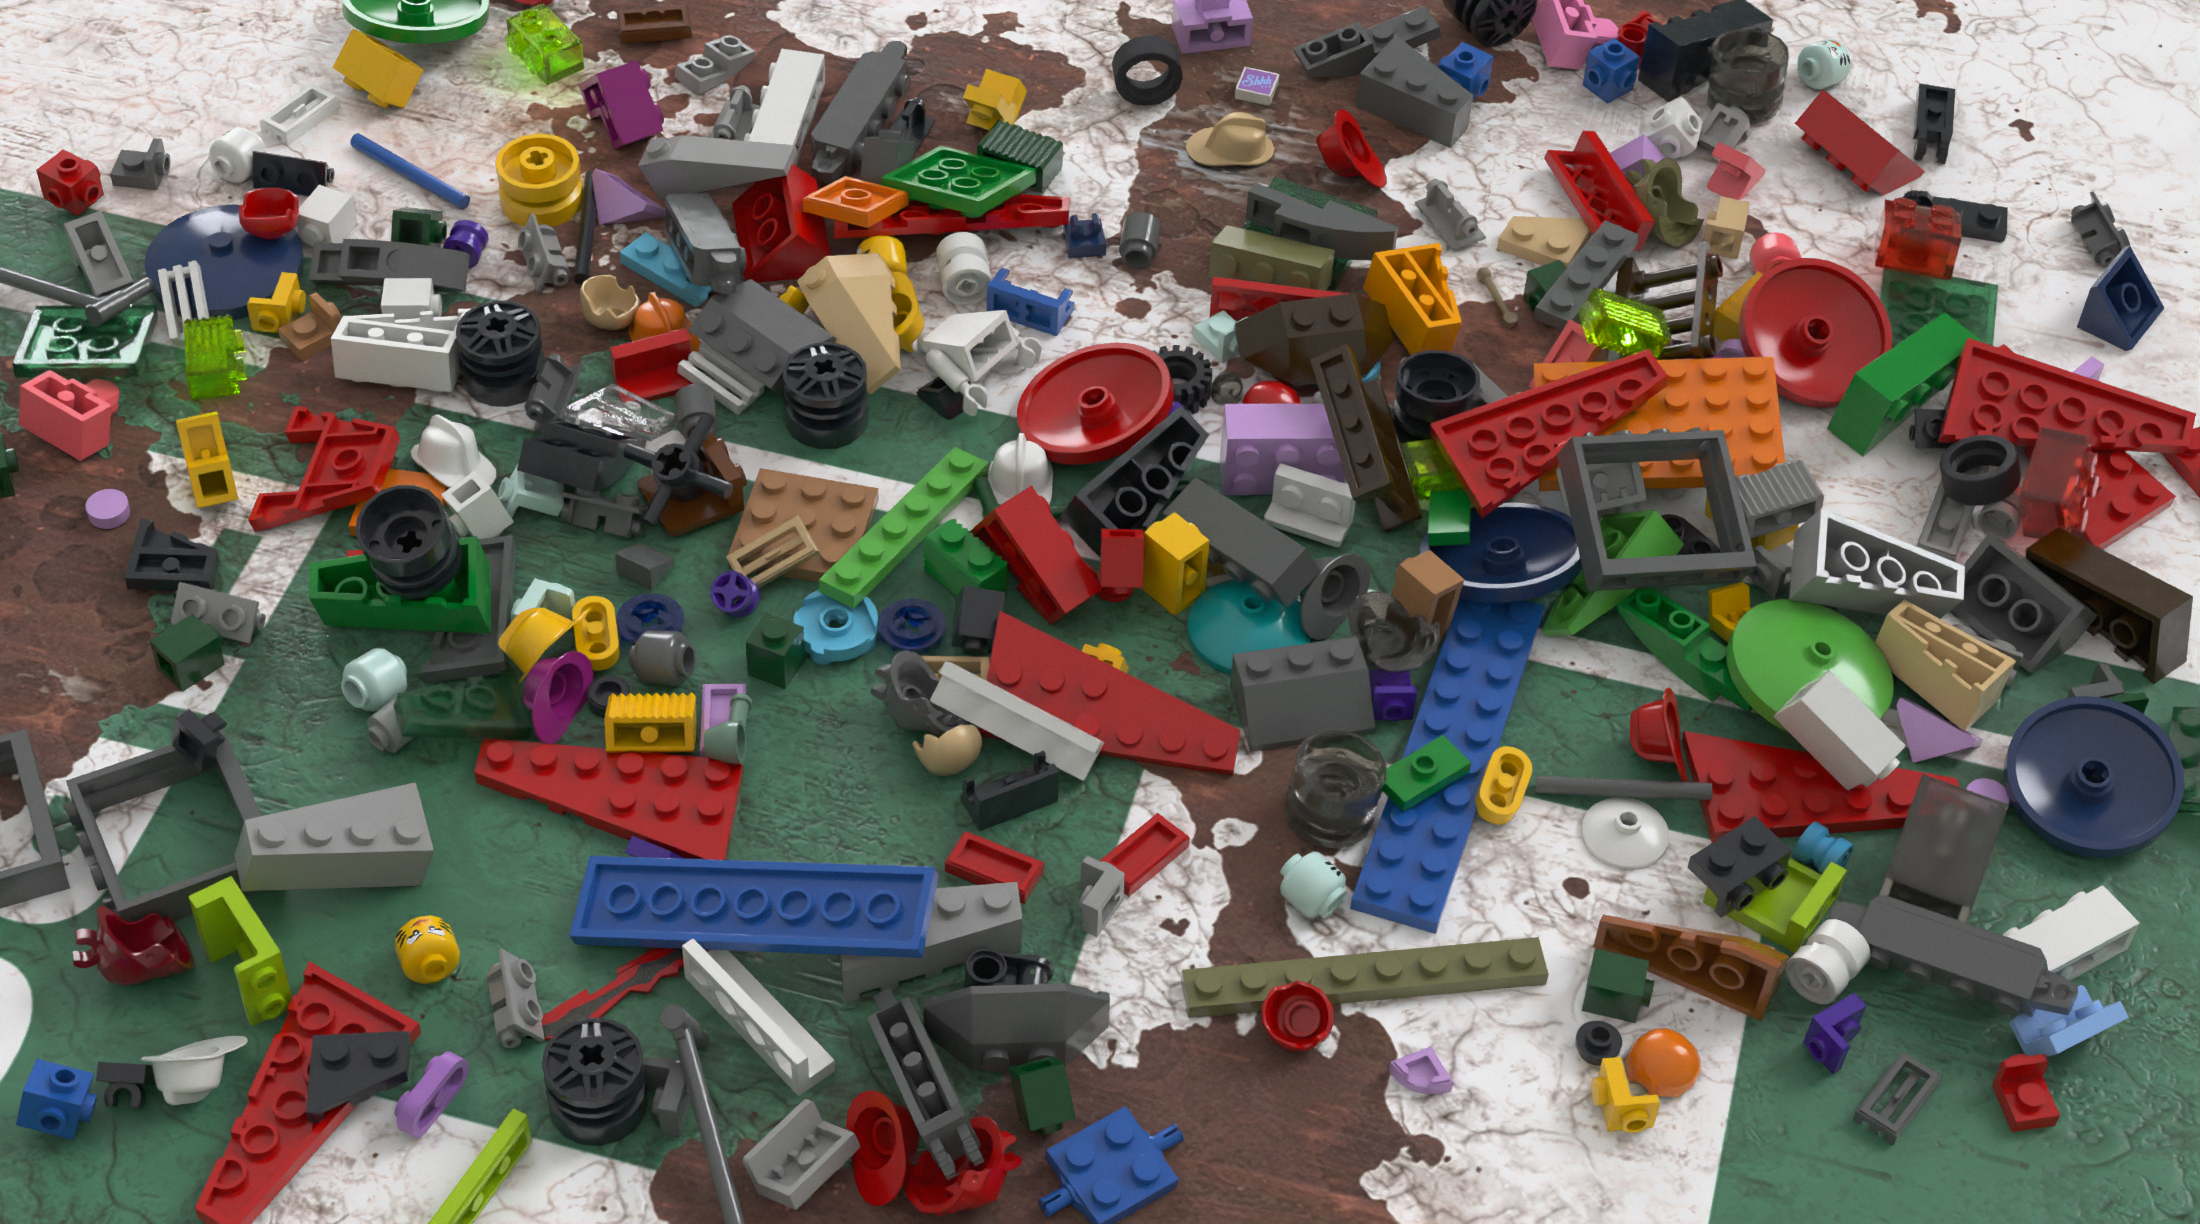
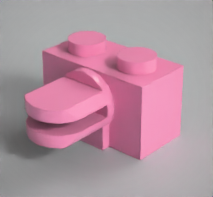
[1532,0,1618,70]

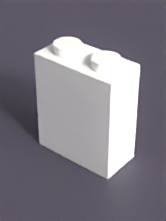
[1773,670,1906,791]

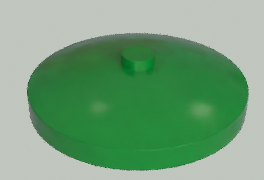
[342,0,489,44]

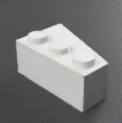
[331,309,470,392]

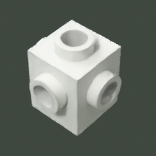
[1645,97,1703,159]

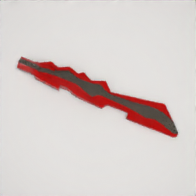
[526,948,709,1041]

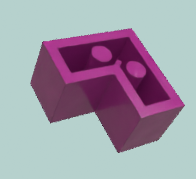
[578,60,664,149]

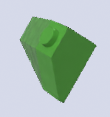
[1542,510,1684,636]

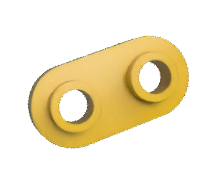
[572,596,620,671]
[1475,746,1532,824]

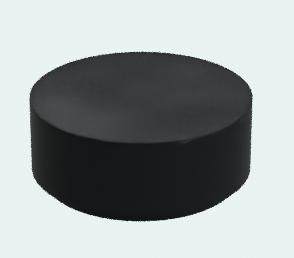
[587,676,630,718]

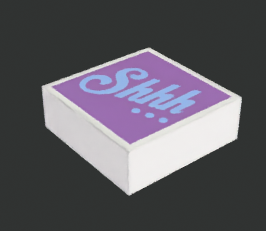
[1235,67,1280,106]

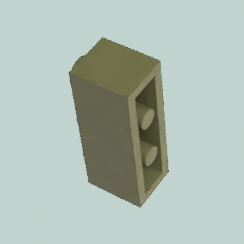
[1208,225,1335,291]

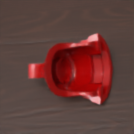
[904,1116,1022,1216]

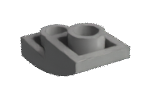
[674,35,756,94]

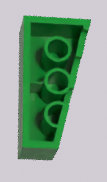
[1827,312,1981,457]
[309,536,491,634]

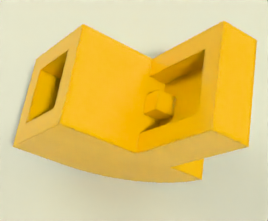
[963,69,1027,131]
[176,411,239,508]

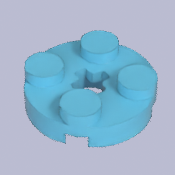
[794,590,878,665]

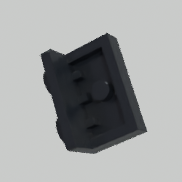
[1687,816,1792,918]

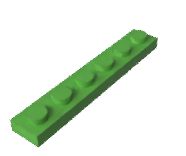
[818,447,989,609]

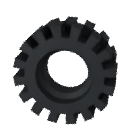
[1153,345,1213,414]

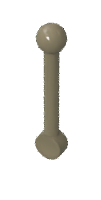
[1476,267,1518,328]

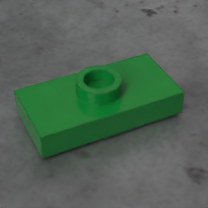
[1375,735,1471,812]

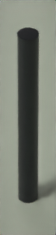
[573,170,597,285]

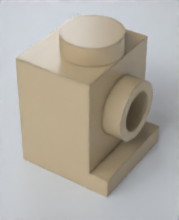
[1703,196,1750,259]

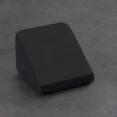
[916,377,971,420]

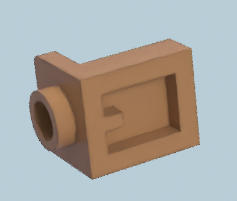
[278,292,342,361]

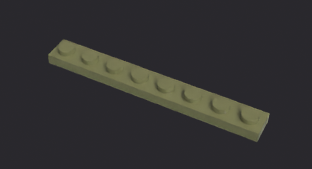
[1181,937,1549,1018]

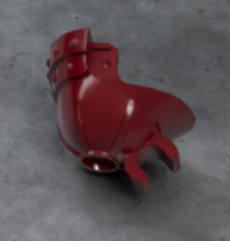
[72,906,195,986]

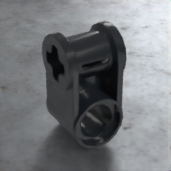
[963,949,1054,988]

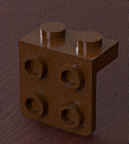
[637,429,747,537]

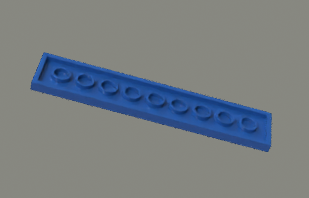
[1350,598,1545,934]

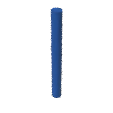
[350,133,470,209]

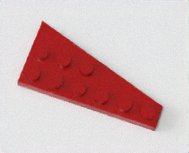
[834,194,1070,239]
[1938,338,2196,454]
[1998,344,2176,550]
[1430,349,1667,518]
[978,611,1240,776]
[1681,731,1969,843]
[474,738,744,860]
[195,961,421,1224]

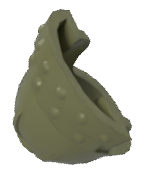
[1627,157,1704,247]

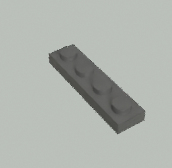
[1534,220,1639,331]

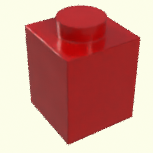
[1100,529,1144,594]

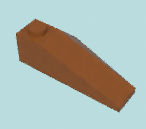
[1593,914,1789,1021]

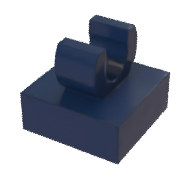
[1063,213,1107,259]

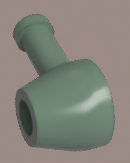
[704,693,752,764]

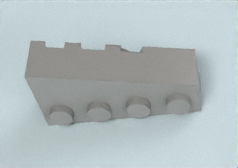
[1789,508,1965,619]

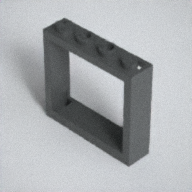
[1557,427,1757,592]
[0,729,70,909]
[64,729,262,922]

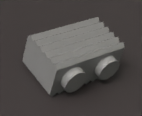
[1735,459,1824,539]

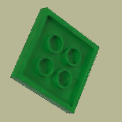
[881,145,1037,218]

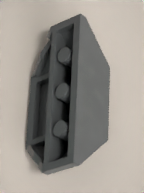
[923,983,1110,1073]

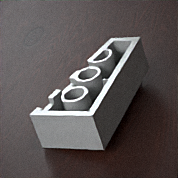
[234,782,434,891]
[839,882,1022,1003]

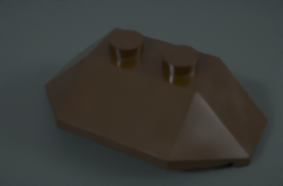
[1234,293,1393,387]

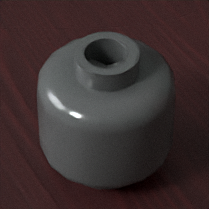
[629,630,697,687]

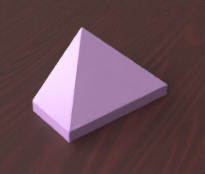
[592,168,666,225]
[1896,698,1983,763]

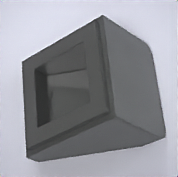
[615,543,675,590]

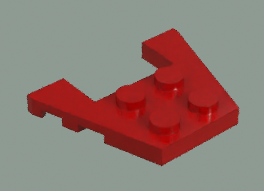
[248,406,401,532]

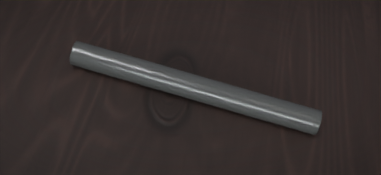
[1535,776,1712,800]

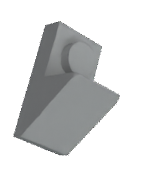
[63,211,133,297]

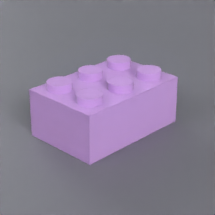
[1219,404,1345,495]

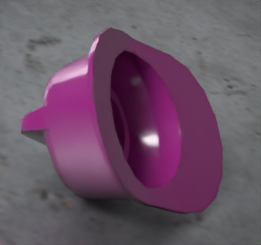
[523,651,593,744]

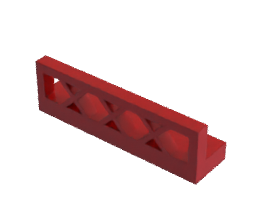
[1544,130,1655,251]
[1209,277,1367,322]

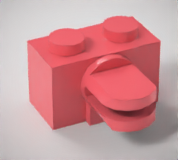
[19,370,120,461]

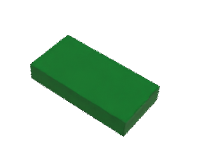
[1428,490,1472,546]

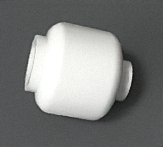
[209,127,266,183]

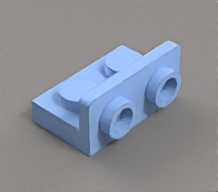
[2009,985,2129,1057]

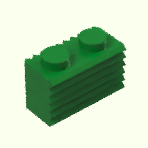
[923,519,1007,599]

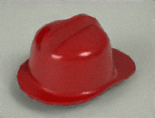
[1316,109,1387,188]
[1630,688,1688,782]
[846,1090,920,1206]

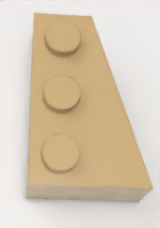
[1875,599,2016,732]

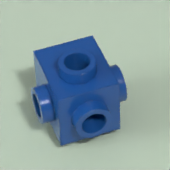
[1583,38,1640,104]
[1437,42,1493,101]
[16,1059,98,1139]

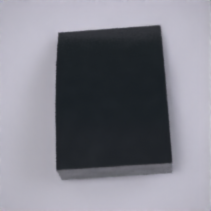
[517,419,647,492]

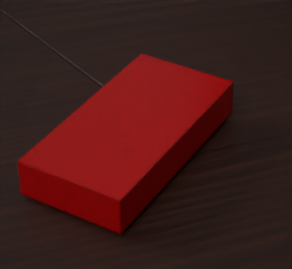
[1100,813,1190,897]
[945,831,1045,904]

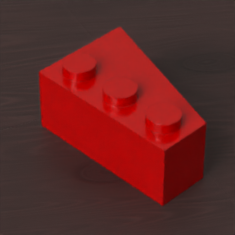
[968,485,1103,625]

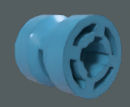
[1792,821,1854,875]

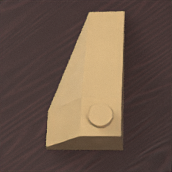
[797,253,901,395]

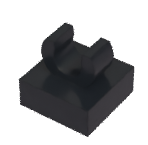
[172,709,227,773]
[96,1062,156,1108]

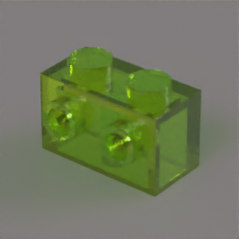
[505,3,584,85]

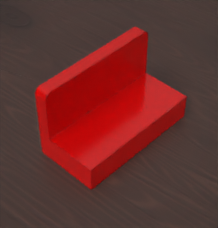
[610,328,693,407]

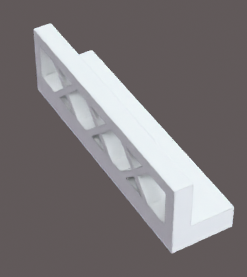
[930,662,1104,781]
[682,939,835,1096]

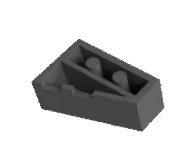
[1356,35,1473,148]

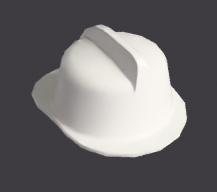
[411,415,496,488]
[988,433,1053,505]
[141,1036,248,1105]

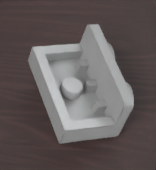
[743,1099,861,1210]

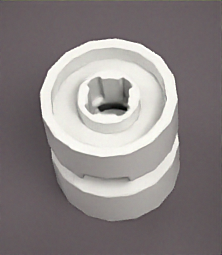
[937,232,992,305]
[1785,919,1871,1004]

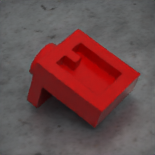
[1992,1054,2060,1132]

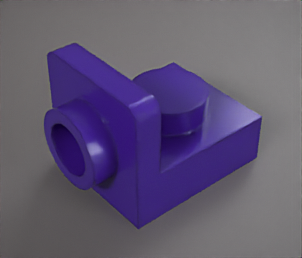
[1368,670,1417,721]
[1803,993,1866,1074]

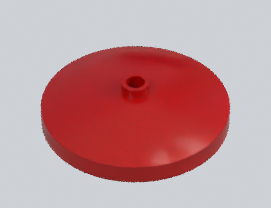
[1739,258,1892,408]
[1017,342,1174,464]

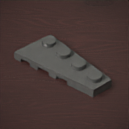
[420,535,517,684]

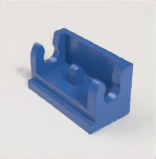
[987,268,1074,336]

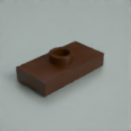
[617,5,692,44]

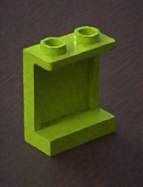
[1703,858,1847,953]
[188,876,292,1026]

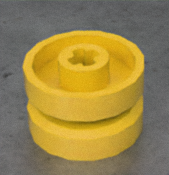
[495,133,583,227]

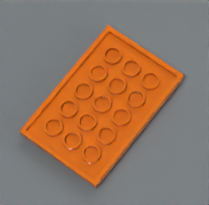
[1533,357,1785,491]

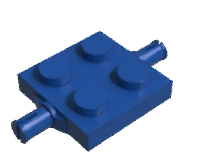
[1038,1106,1184,1224]

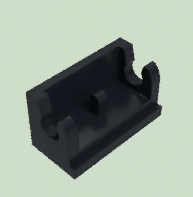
[960,751,1059,831]

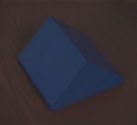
[2077,246,2164,351]

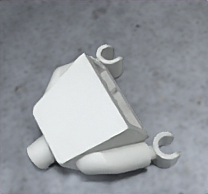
[917,310,1042,416]

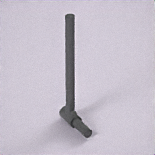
[0,267,155,326]
[660,1004,745,1224]

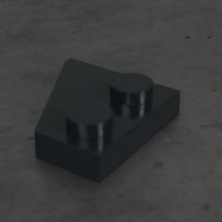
[124,518,220,591]
[306,1031,411,1123]

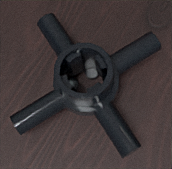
[623,415,733,527]

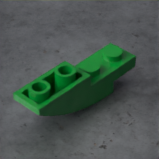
[1617,588,1753,713]

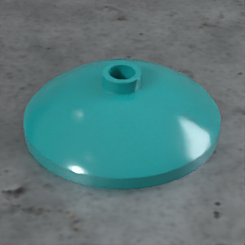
[1187,579,1312,675]

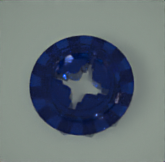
[616,593,684,645]
[878,598,946,654]

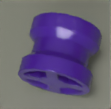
[442,220,489,268]
[710,571,760,618]

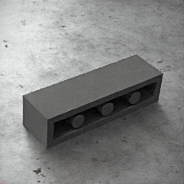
[1162,477,1320,608]

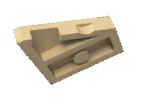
[1497,216,1592,267]

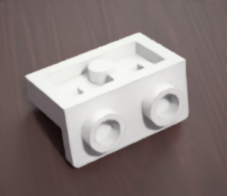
[1264,463,1355,547]

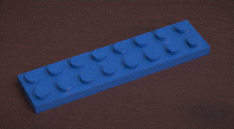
[569,856,939,958]

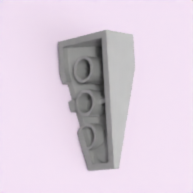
[638,135,798,200]

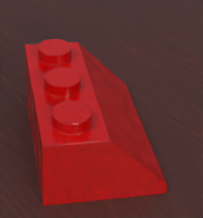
[1794,89,1925,196]
[732,164,831,283]

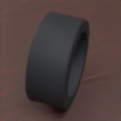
[1112,35,1183,106]
[1939,435,2021,506]

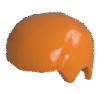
[1624,1028,1701,1097]

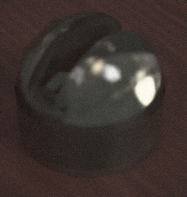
[1211,372,1243,406]

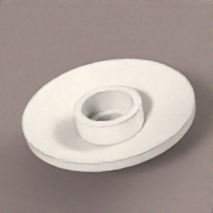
[1581,797,1669,870]

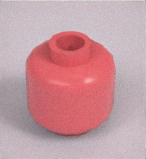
[1749,232,1802,274]

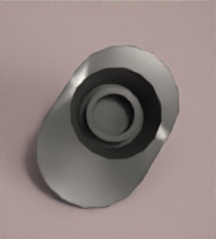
[1300,553,1371,640]

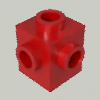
[36,149,104,216]

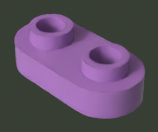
[394,1051,469,1138]

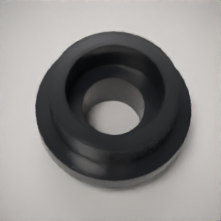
[1575,1021,1622,1066]

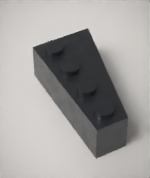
[1638,0,1773,102]
[1060,406,1210,557]

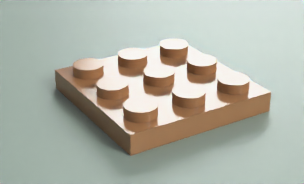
[728,468,879,583]

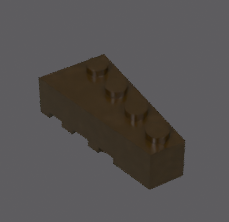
[2025,527,2193,684]

